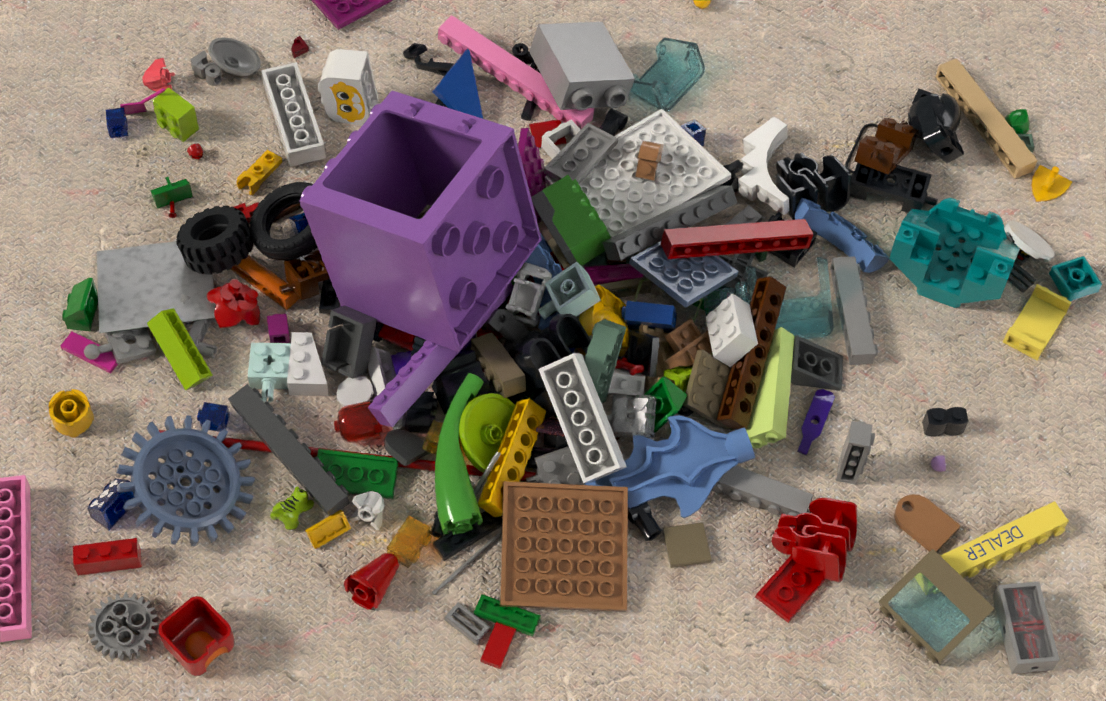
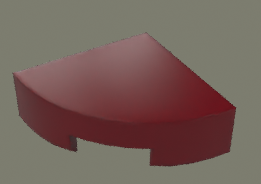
[291,36,309,58]

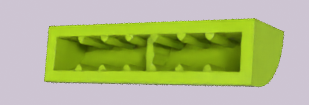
[147,308,213,390]

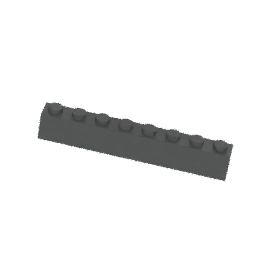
[602,185,737,260]
[228,384,350,516]

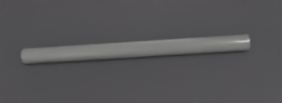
[474,451,501,497]

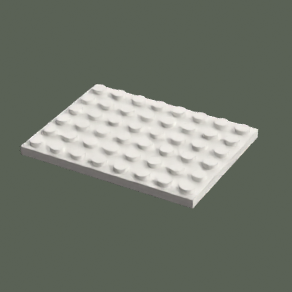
[545,109,731,237]

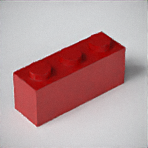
[73,538,142,576]

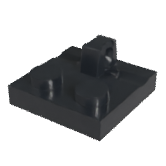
[627,330,659,377]

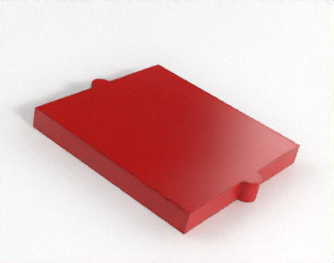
[529,120,567,148]

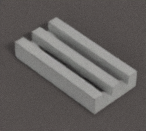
[444,602,490,645]

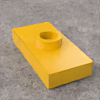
[305,510,351,549]

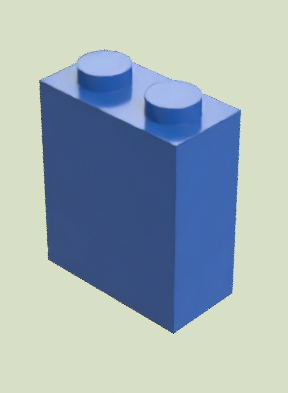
[622,301,677,333]

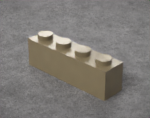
[469,332,526,398]

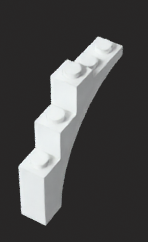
[738,117,789,215]

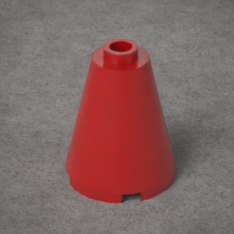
[344,553,399,610]

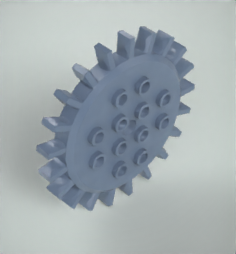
[116,415,255,546]

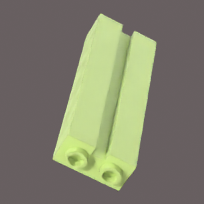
[746,327,795,449]

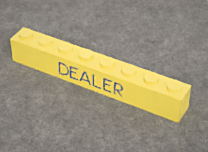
[914,501,1069,596]

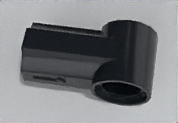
[599,108,628,136]
[628,502,662,541]

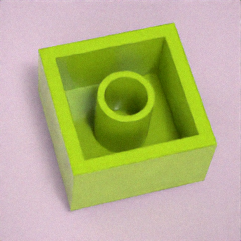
[152,87,199,142]

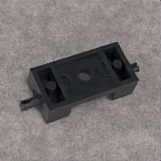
[850,163,938,213]

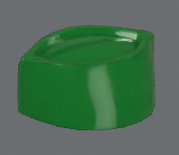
[1005,109,1030,134]

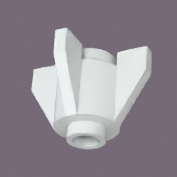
[350,491,385,531]

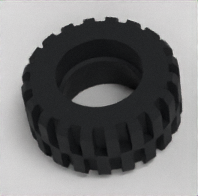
[176,205,254,275]

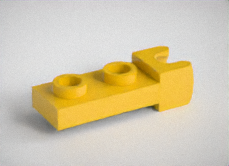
[237,150,282,195]

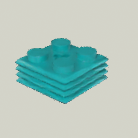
[1049,256,1102,301]

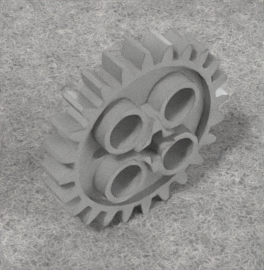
[88,592,159,661]

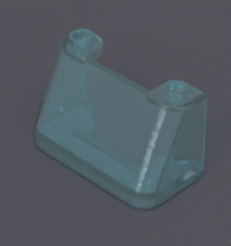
[630,37,705,112]

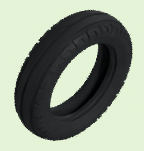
[250,182,318,261]

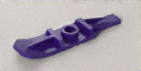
[797,389,835,455]

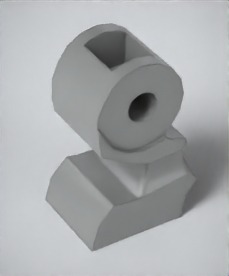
[190,50,222,86]

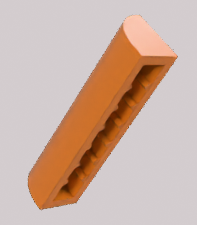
[231,255,300,310]

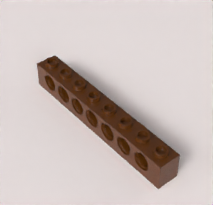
[717,276,787,430]

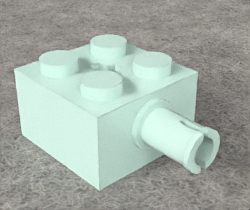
[538,262,601,319]
[248,343,291,402]

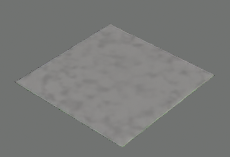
[97,241,215,333]

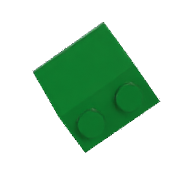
[62,278,98,332]

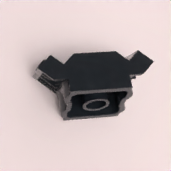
[432,350,494,414]

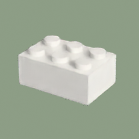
[706,294,758,367]

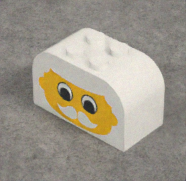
[318,49,379,126]

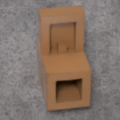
[635,141,664,181]

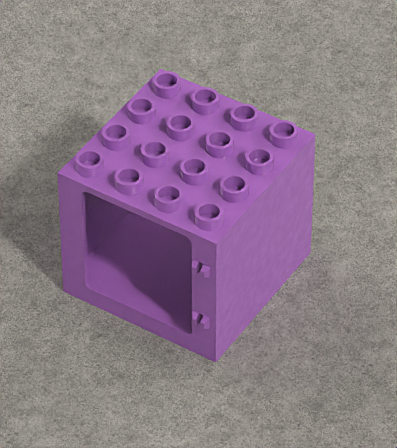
[300,91,542,352]

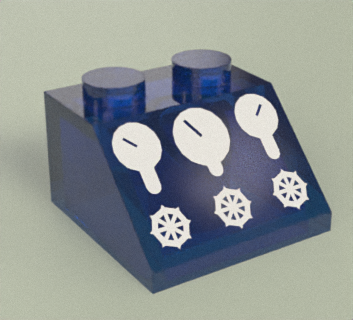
[87,478,135,530]

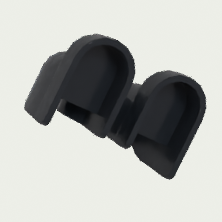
[776,152,851,220]
[509,314,591,388]

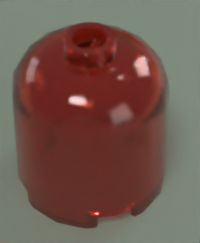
[334,400,383,443]

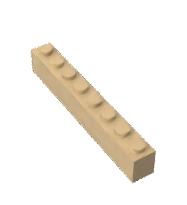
[935,58,1038,179]

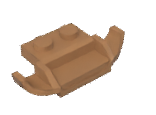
[665,318,712,369]

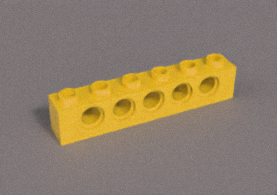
[478,398,546,517]

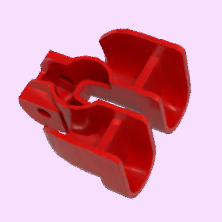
[771,498,858,583]

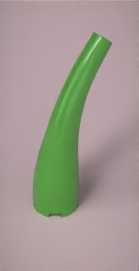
[435,373,484,535]

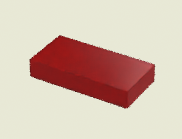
[480,622,516,669]

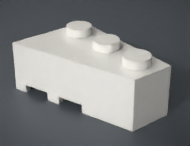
[287,332,329,396]

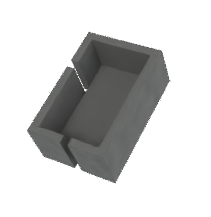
[321,305,377,379]

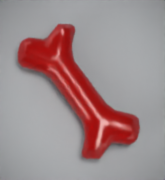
[615,357,644,376]

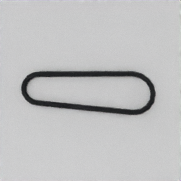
[845,123,878,173]

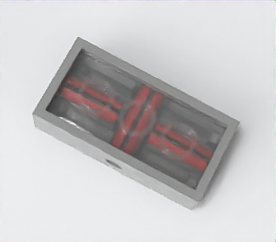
[993,582,1060,674]

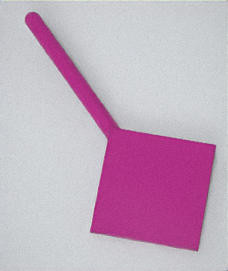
[120,88,165,115]

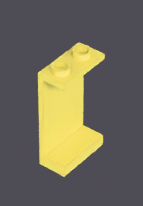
[1003,284,1072,360]

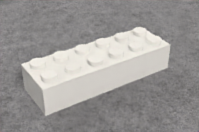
[261,62,326,167]
[539,353,627,483]

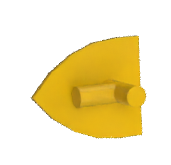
[1031,165,1072,202]

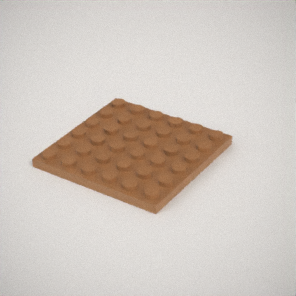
[500,481,628,612]

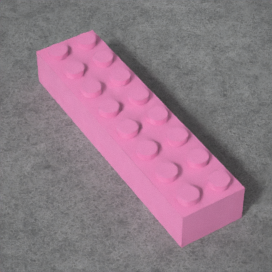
[0,475,32,642]

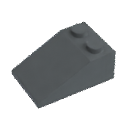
[791,336,843,391]

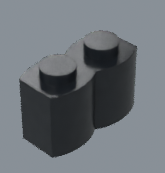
[405,391,438,433]
[922,407,969,437]

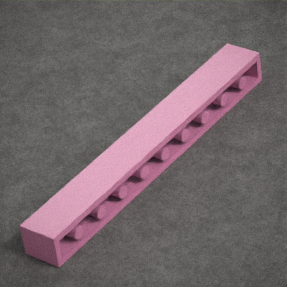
[438,15,595,129]

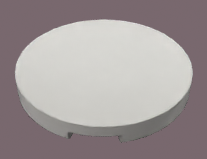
[1004,220,1055,262]

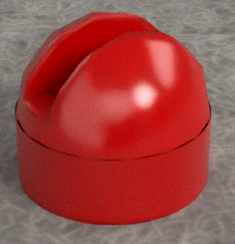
[187,143,203,160]

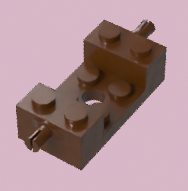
[854,118,918,175]
[279,250,330,300]

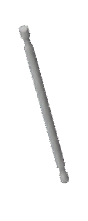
[432,530,502,595]

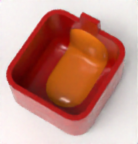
[158,596,235,676]

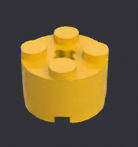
[48,389,94,438]

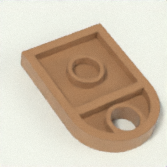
[894,494,961,552]

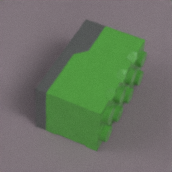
[531,174,612,266]

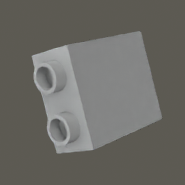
[529,22,635,110]

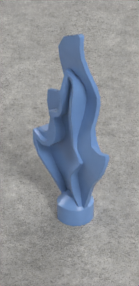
[585,415,755,518]

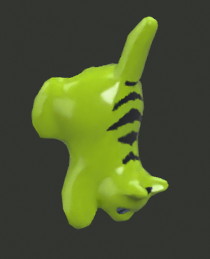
[270,486,314,530]

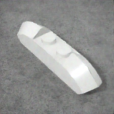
[368,347,406,430]

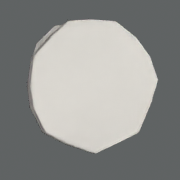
[337,376,374,415]

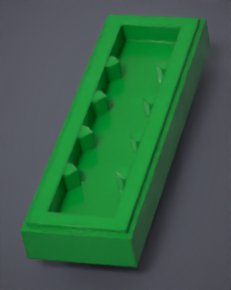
[474,594,541,637]

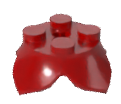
[207,279,261,328]

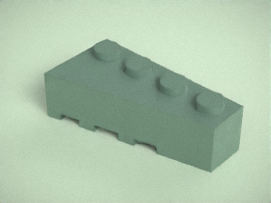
[584,319,626,403]

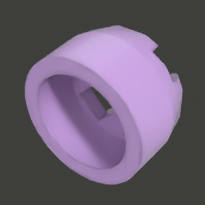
[931,455,946,472]

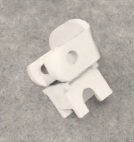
[506,262,552,328]

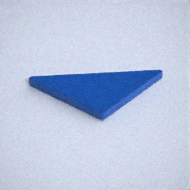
[432,49,483,119]

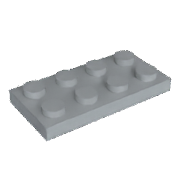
[544,123,618,184]

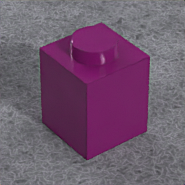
[267,314,290,343]

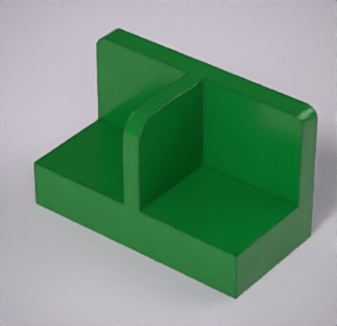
[150,177,193,209]

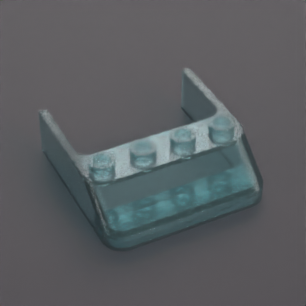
[746,257,834,339]

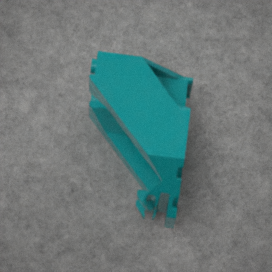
[889,198,1020,308]

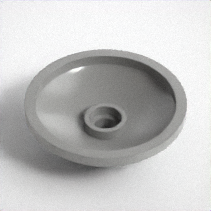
[208,37,261,76]

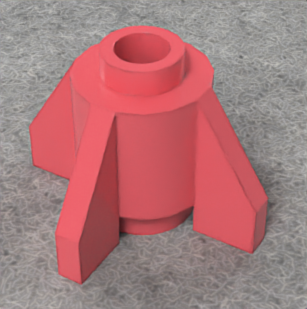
[142,58,175,92]

